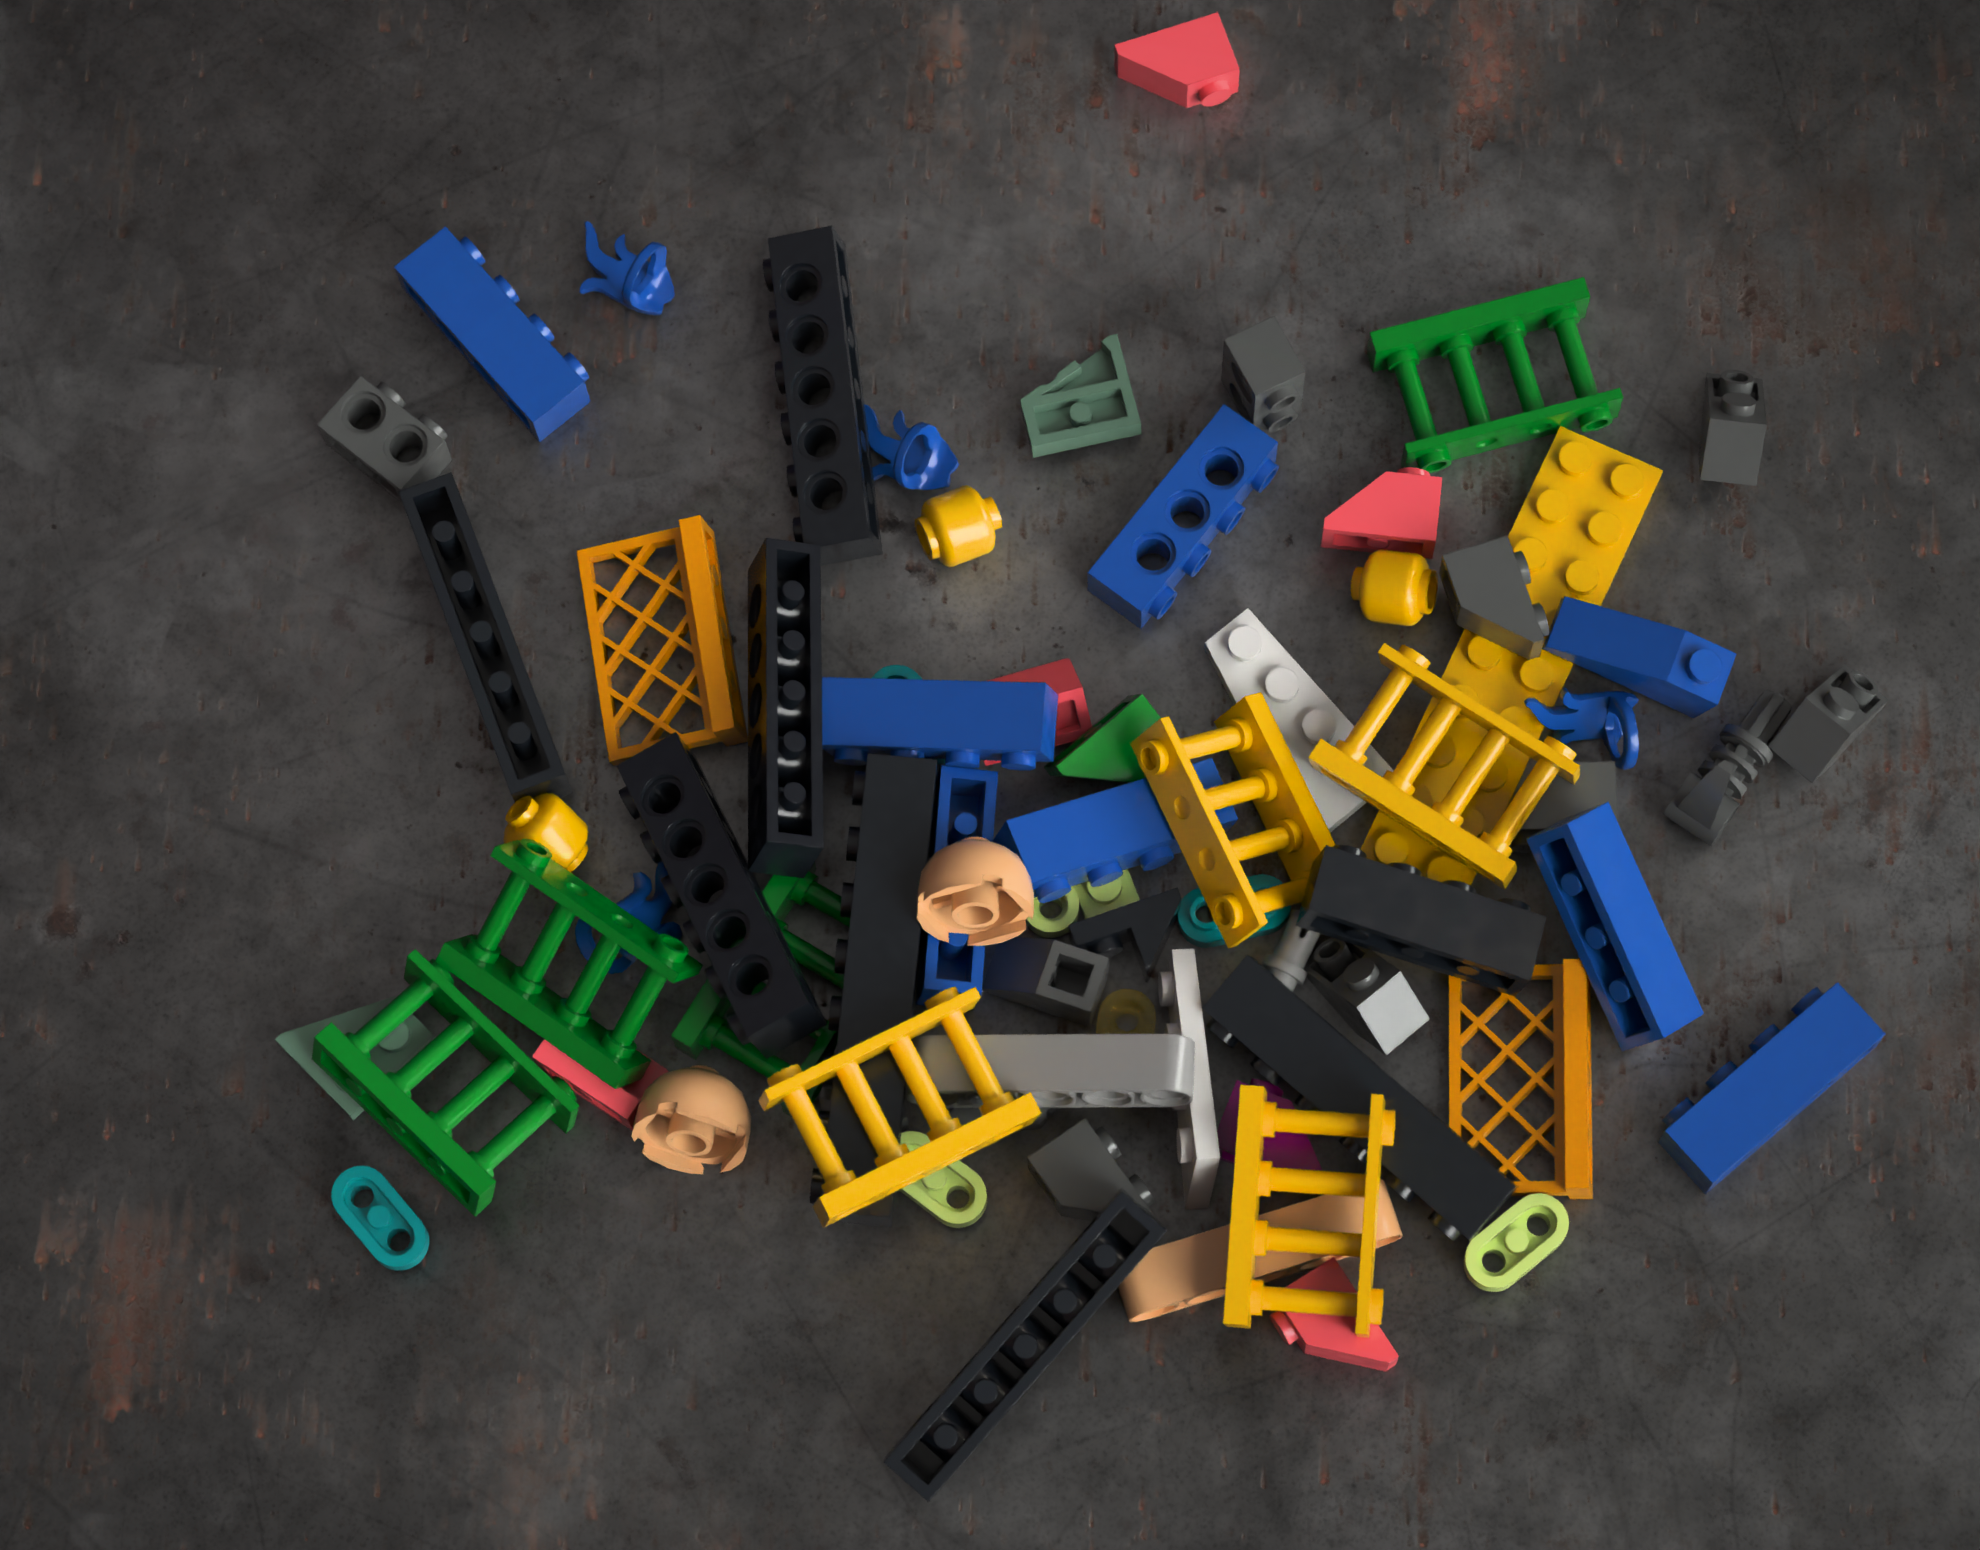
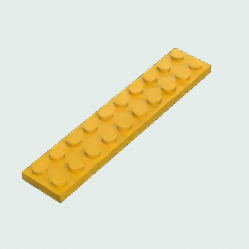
[1360,426,1663,885]

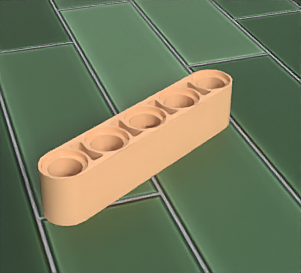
[1118,1179,1403,1322]

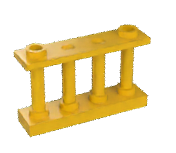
[1308,643,1580,890]
[1130,692,1336,949]
[759,987,1041,1228]
[1223,1085,1396,1338]

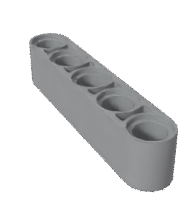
[907,1034,1195,1108]

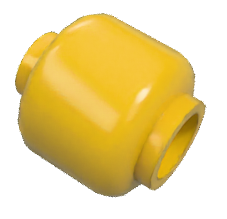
[915,485,1002,567]
[1351,549,1438,626]
[504,793,588,872]

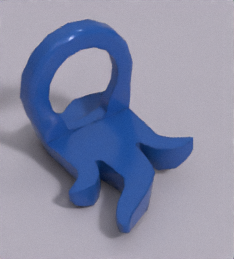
[579,221,674,316]
[865,404,959,490]
[1524,687,1639,770]
[575,862,682,974]

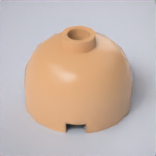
[917,837,1034,946]
[631,1065,751,1174]

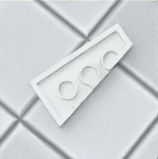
[1204,608,1394,833]
[1158,948,1220,1210]

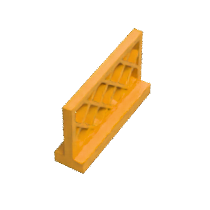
[576,515,748,766]
[1449,959,1593,1200]

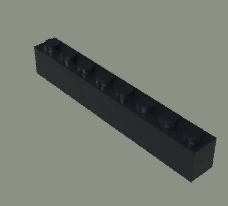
[810,753,938,1228]

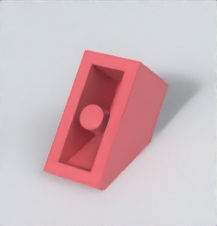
[1114,12,1240,108]
[1321,467,1442,559]
[1270,1257,1399,1372]

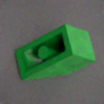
[1044,694,1161,784]

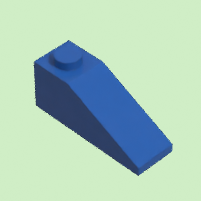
[1542,596,1737,718]

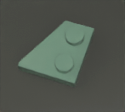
[1020,334,1142,458]
[275,996,435,1121]

